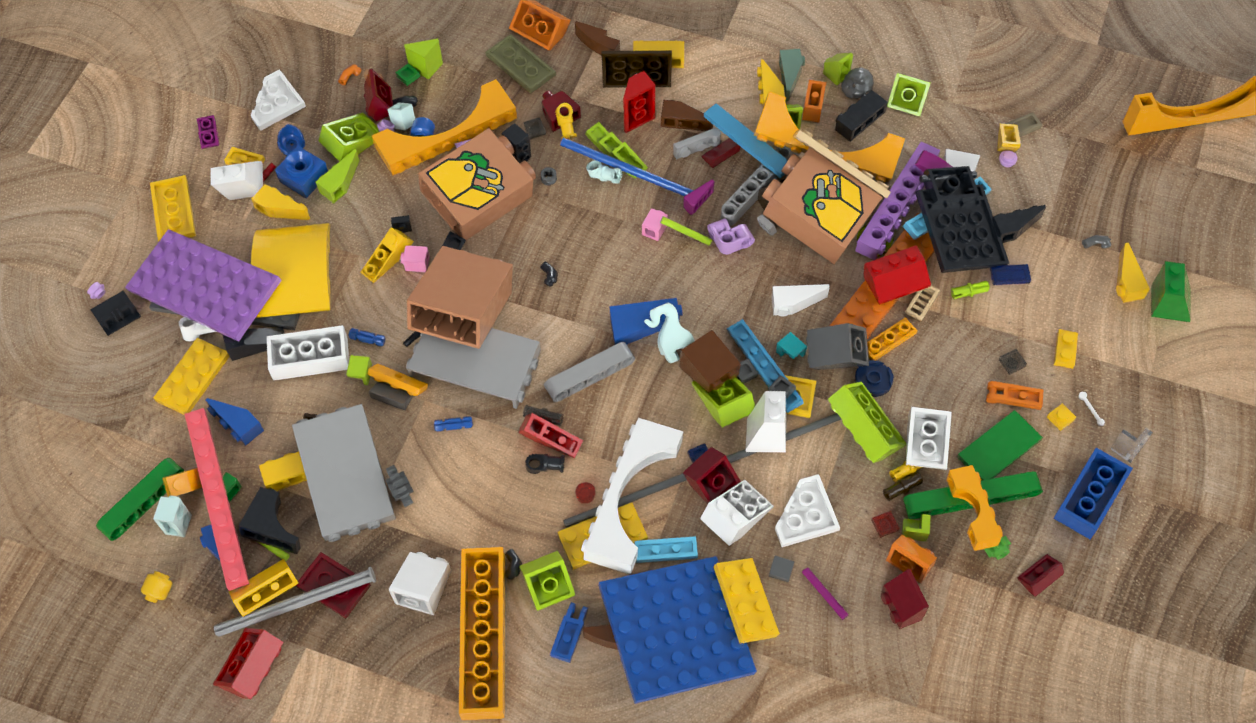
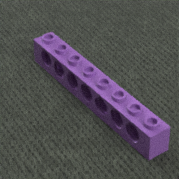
[855,142,940,260]

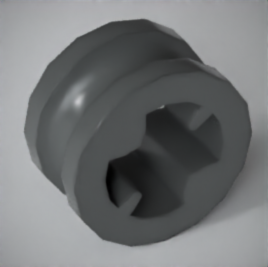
[540,167,557,185]

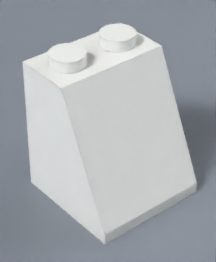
[211,161,263,200]
[746,391,786,452]
[389,552,451,615]

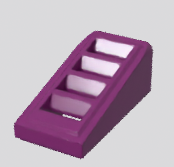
[683,179,715,215]

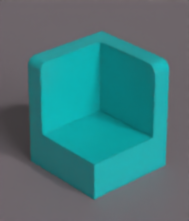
[776,332,807,359]

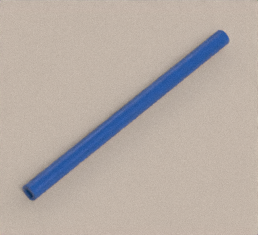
[560,137,694,196]

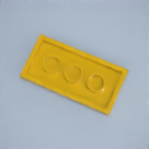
[150,175,196,242]
[153,338,230,415]
[557,503,648,570]
[714,558,780,644]

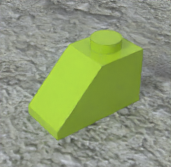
[823,53,853,86]

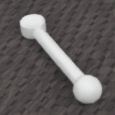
[1078,392,1105,426]

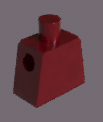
[541,90,581,132]

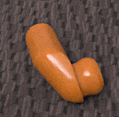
[338,64,361,85]

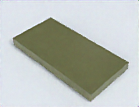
[485,34,556,94]

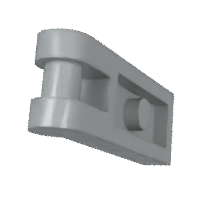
[673,128,721,160]

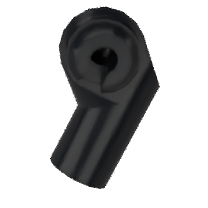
[393,96,418,107]
[540,261,558,287]
[505,549,522,580]

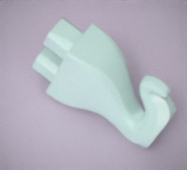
[644,303,695,363]

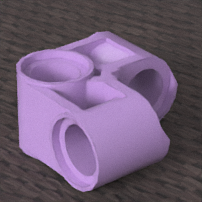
[707,218,755,255]

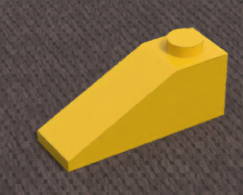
[1116,243,1150,303]

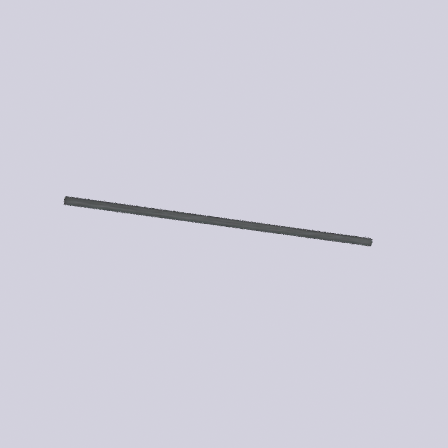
[563,413,841,528]

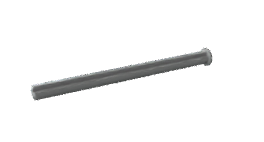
[214,567,376,637]

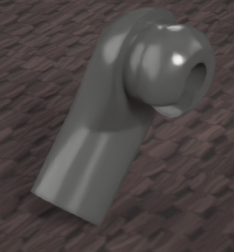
[1082,235,1112,249]

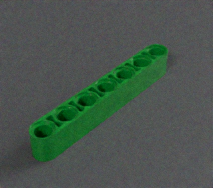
[903,471,1043,519]

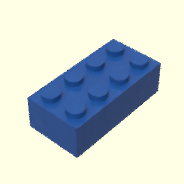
[1053,448,1133,540]

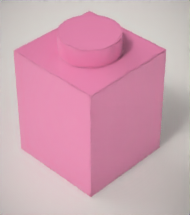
[642,208,668,241]
[401,246,430,272]

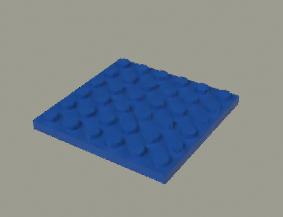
[598,556,757,704]

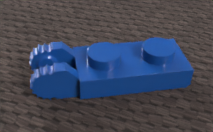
[550,602,588,663]

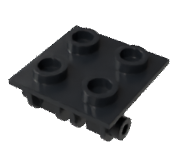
[90,290,141,336]

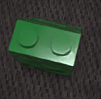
[1151,261,1191,322]

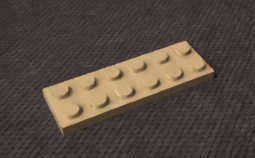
[793,129,891,198]

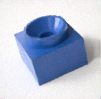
[275,146,328,198]

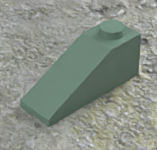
[779,49,805,102]

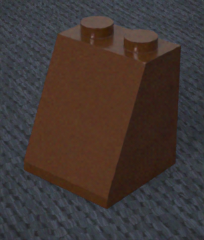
[679,330,741,393]

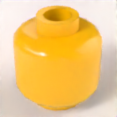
[141,571,172,603]

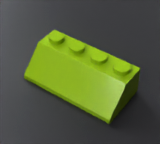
[828,381,907,463]

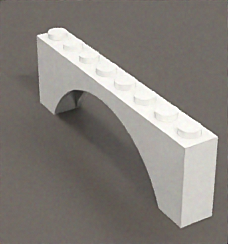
[581,418,683,575]

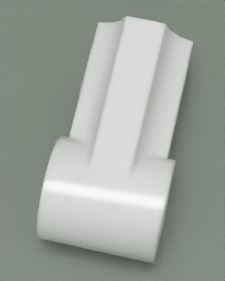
[179,317,217,341]

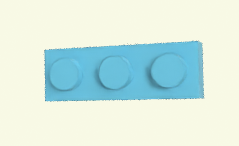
[635,536,698,563]

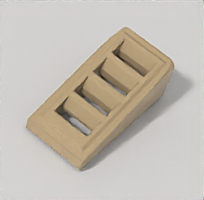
[905,285,940,322]

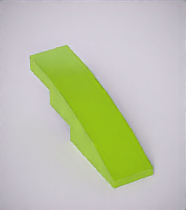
[585,122,648,179]

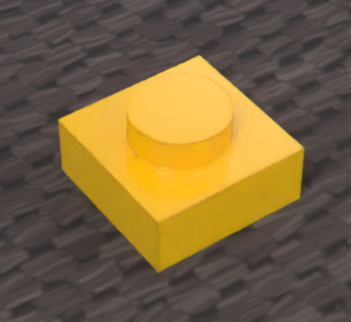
[1047,403,1076,431]

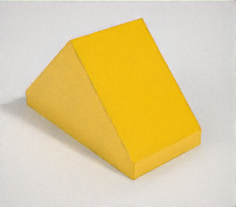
[997,123,1021,152]

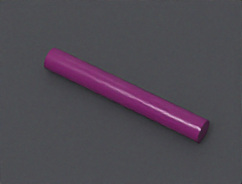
[802,567,849,620]

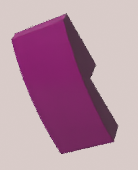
[196,115,219,149]
[915,150,953,172]

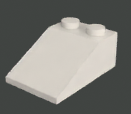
[906,407,952,470]

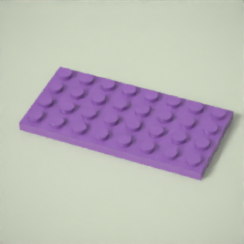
[125,229,282,342]

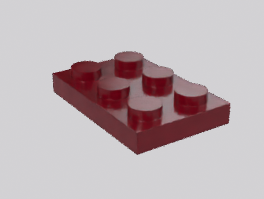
[296,552,371,619]

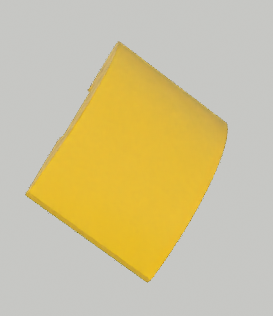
[251,223,330,318]

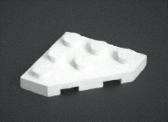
[251,69,306,131]
[775,474,840,547]

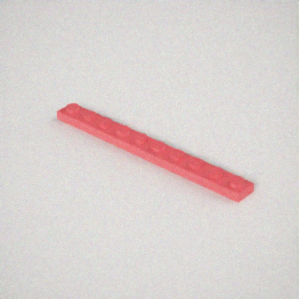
[184,408,249,591]

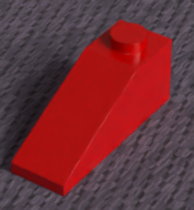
[518,413,583,458]

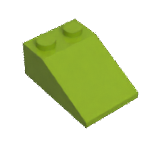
[318,112,380,162]
[691,378,755,428]

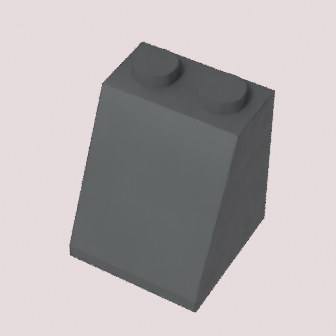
[806,323,869,370]

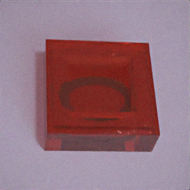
[871,511,900,538]

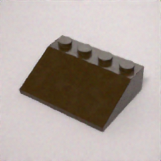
[601,50,672,88]

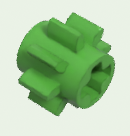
[984,536,1011,560]

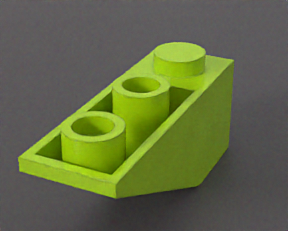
[316,149,360,204]

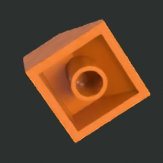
[886,535,937,583]

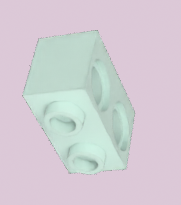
[153,496,192,537]

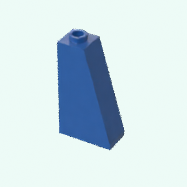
[609,298,683,345]

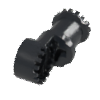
[525,454,565,474]

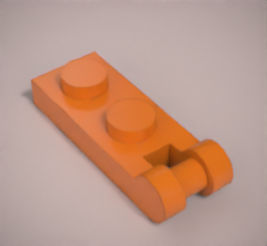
[986,381,1044,410]

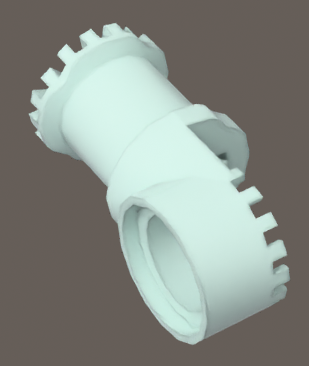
[586,160,622,184]

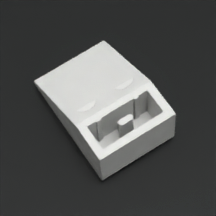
[700,480,774,546]

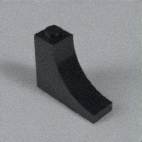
[239,487,301,554]

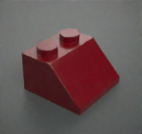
[364,69,393,122]
[683,447,741,504]
[881,569,929,629]

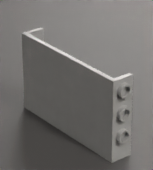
[406,328,541,409]
[292,404,396,542]

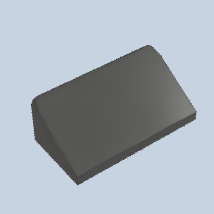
[369,382,413,410]

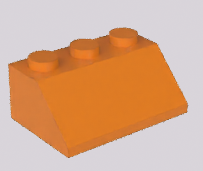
[509,0,571,51]

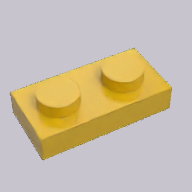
[224,147,265,165]
[1054,329,1078,369]

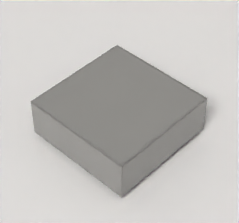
[757,214,777,236]

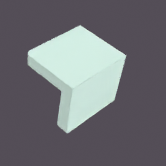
[388,103,415,130]

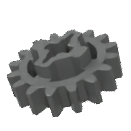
[385,465,414,507]

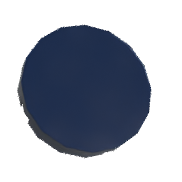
[854,360,894,397]

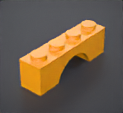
[946,465,1003,551]

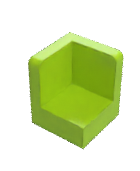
[346,355,372,385]
[902,514,931,542]

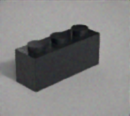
[835,90,888,142]

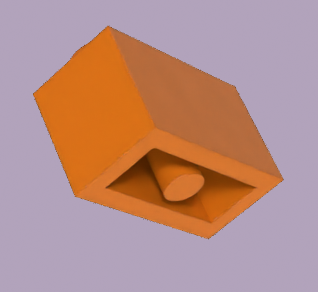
[802,80,826,123]

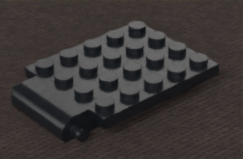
[915,166,1009,273]

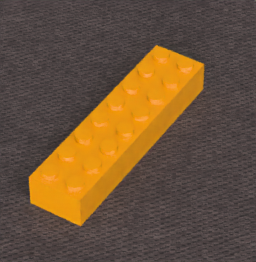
[459,547,505,720]

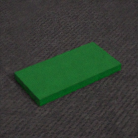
[957,410,1043,481]

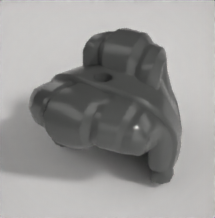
[841,67,874,99]

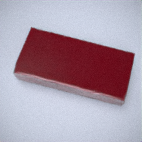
[701,138,740,168]
[1017,554,1064,597]

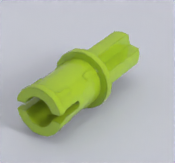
[951,281,990,300]

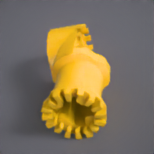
[555,103,577,139]

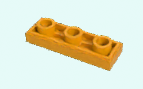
[867,317,918,360]
[368,364,428,396]

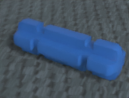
[348,328,386,346]
[434,416,473,432]

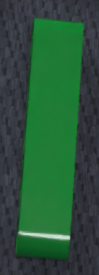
[96,458,185,541]

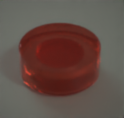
[575,482,596,503]

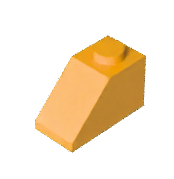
[162,468,202,497]

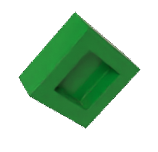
[395,63,420,86]

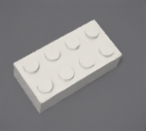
[267,325,349,381]

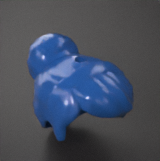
[277,124,305,156]

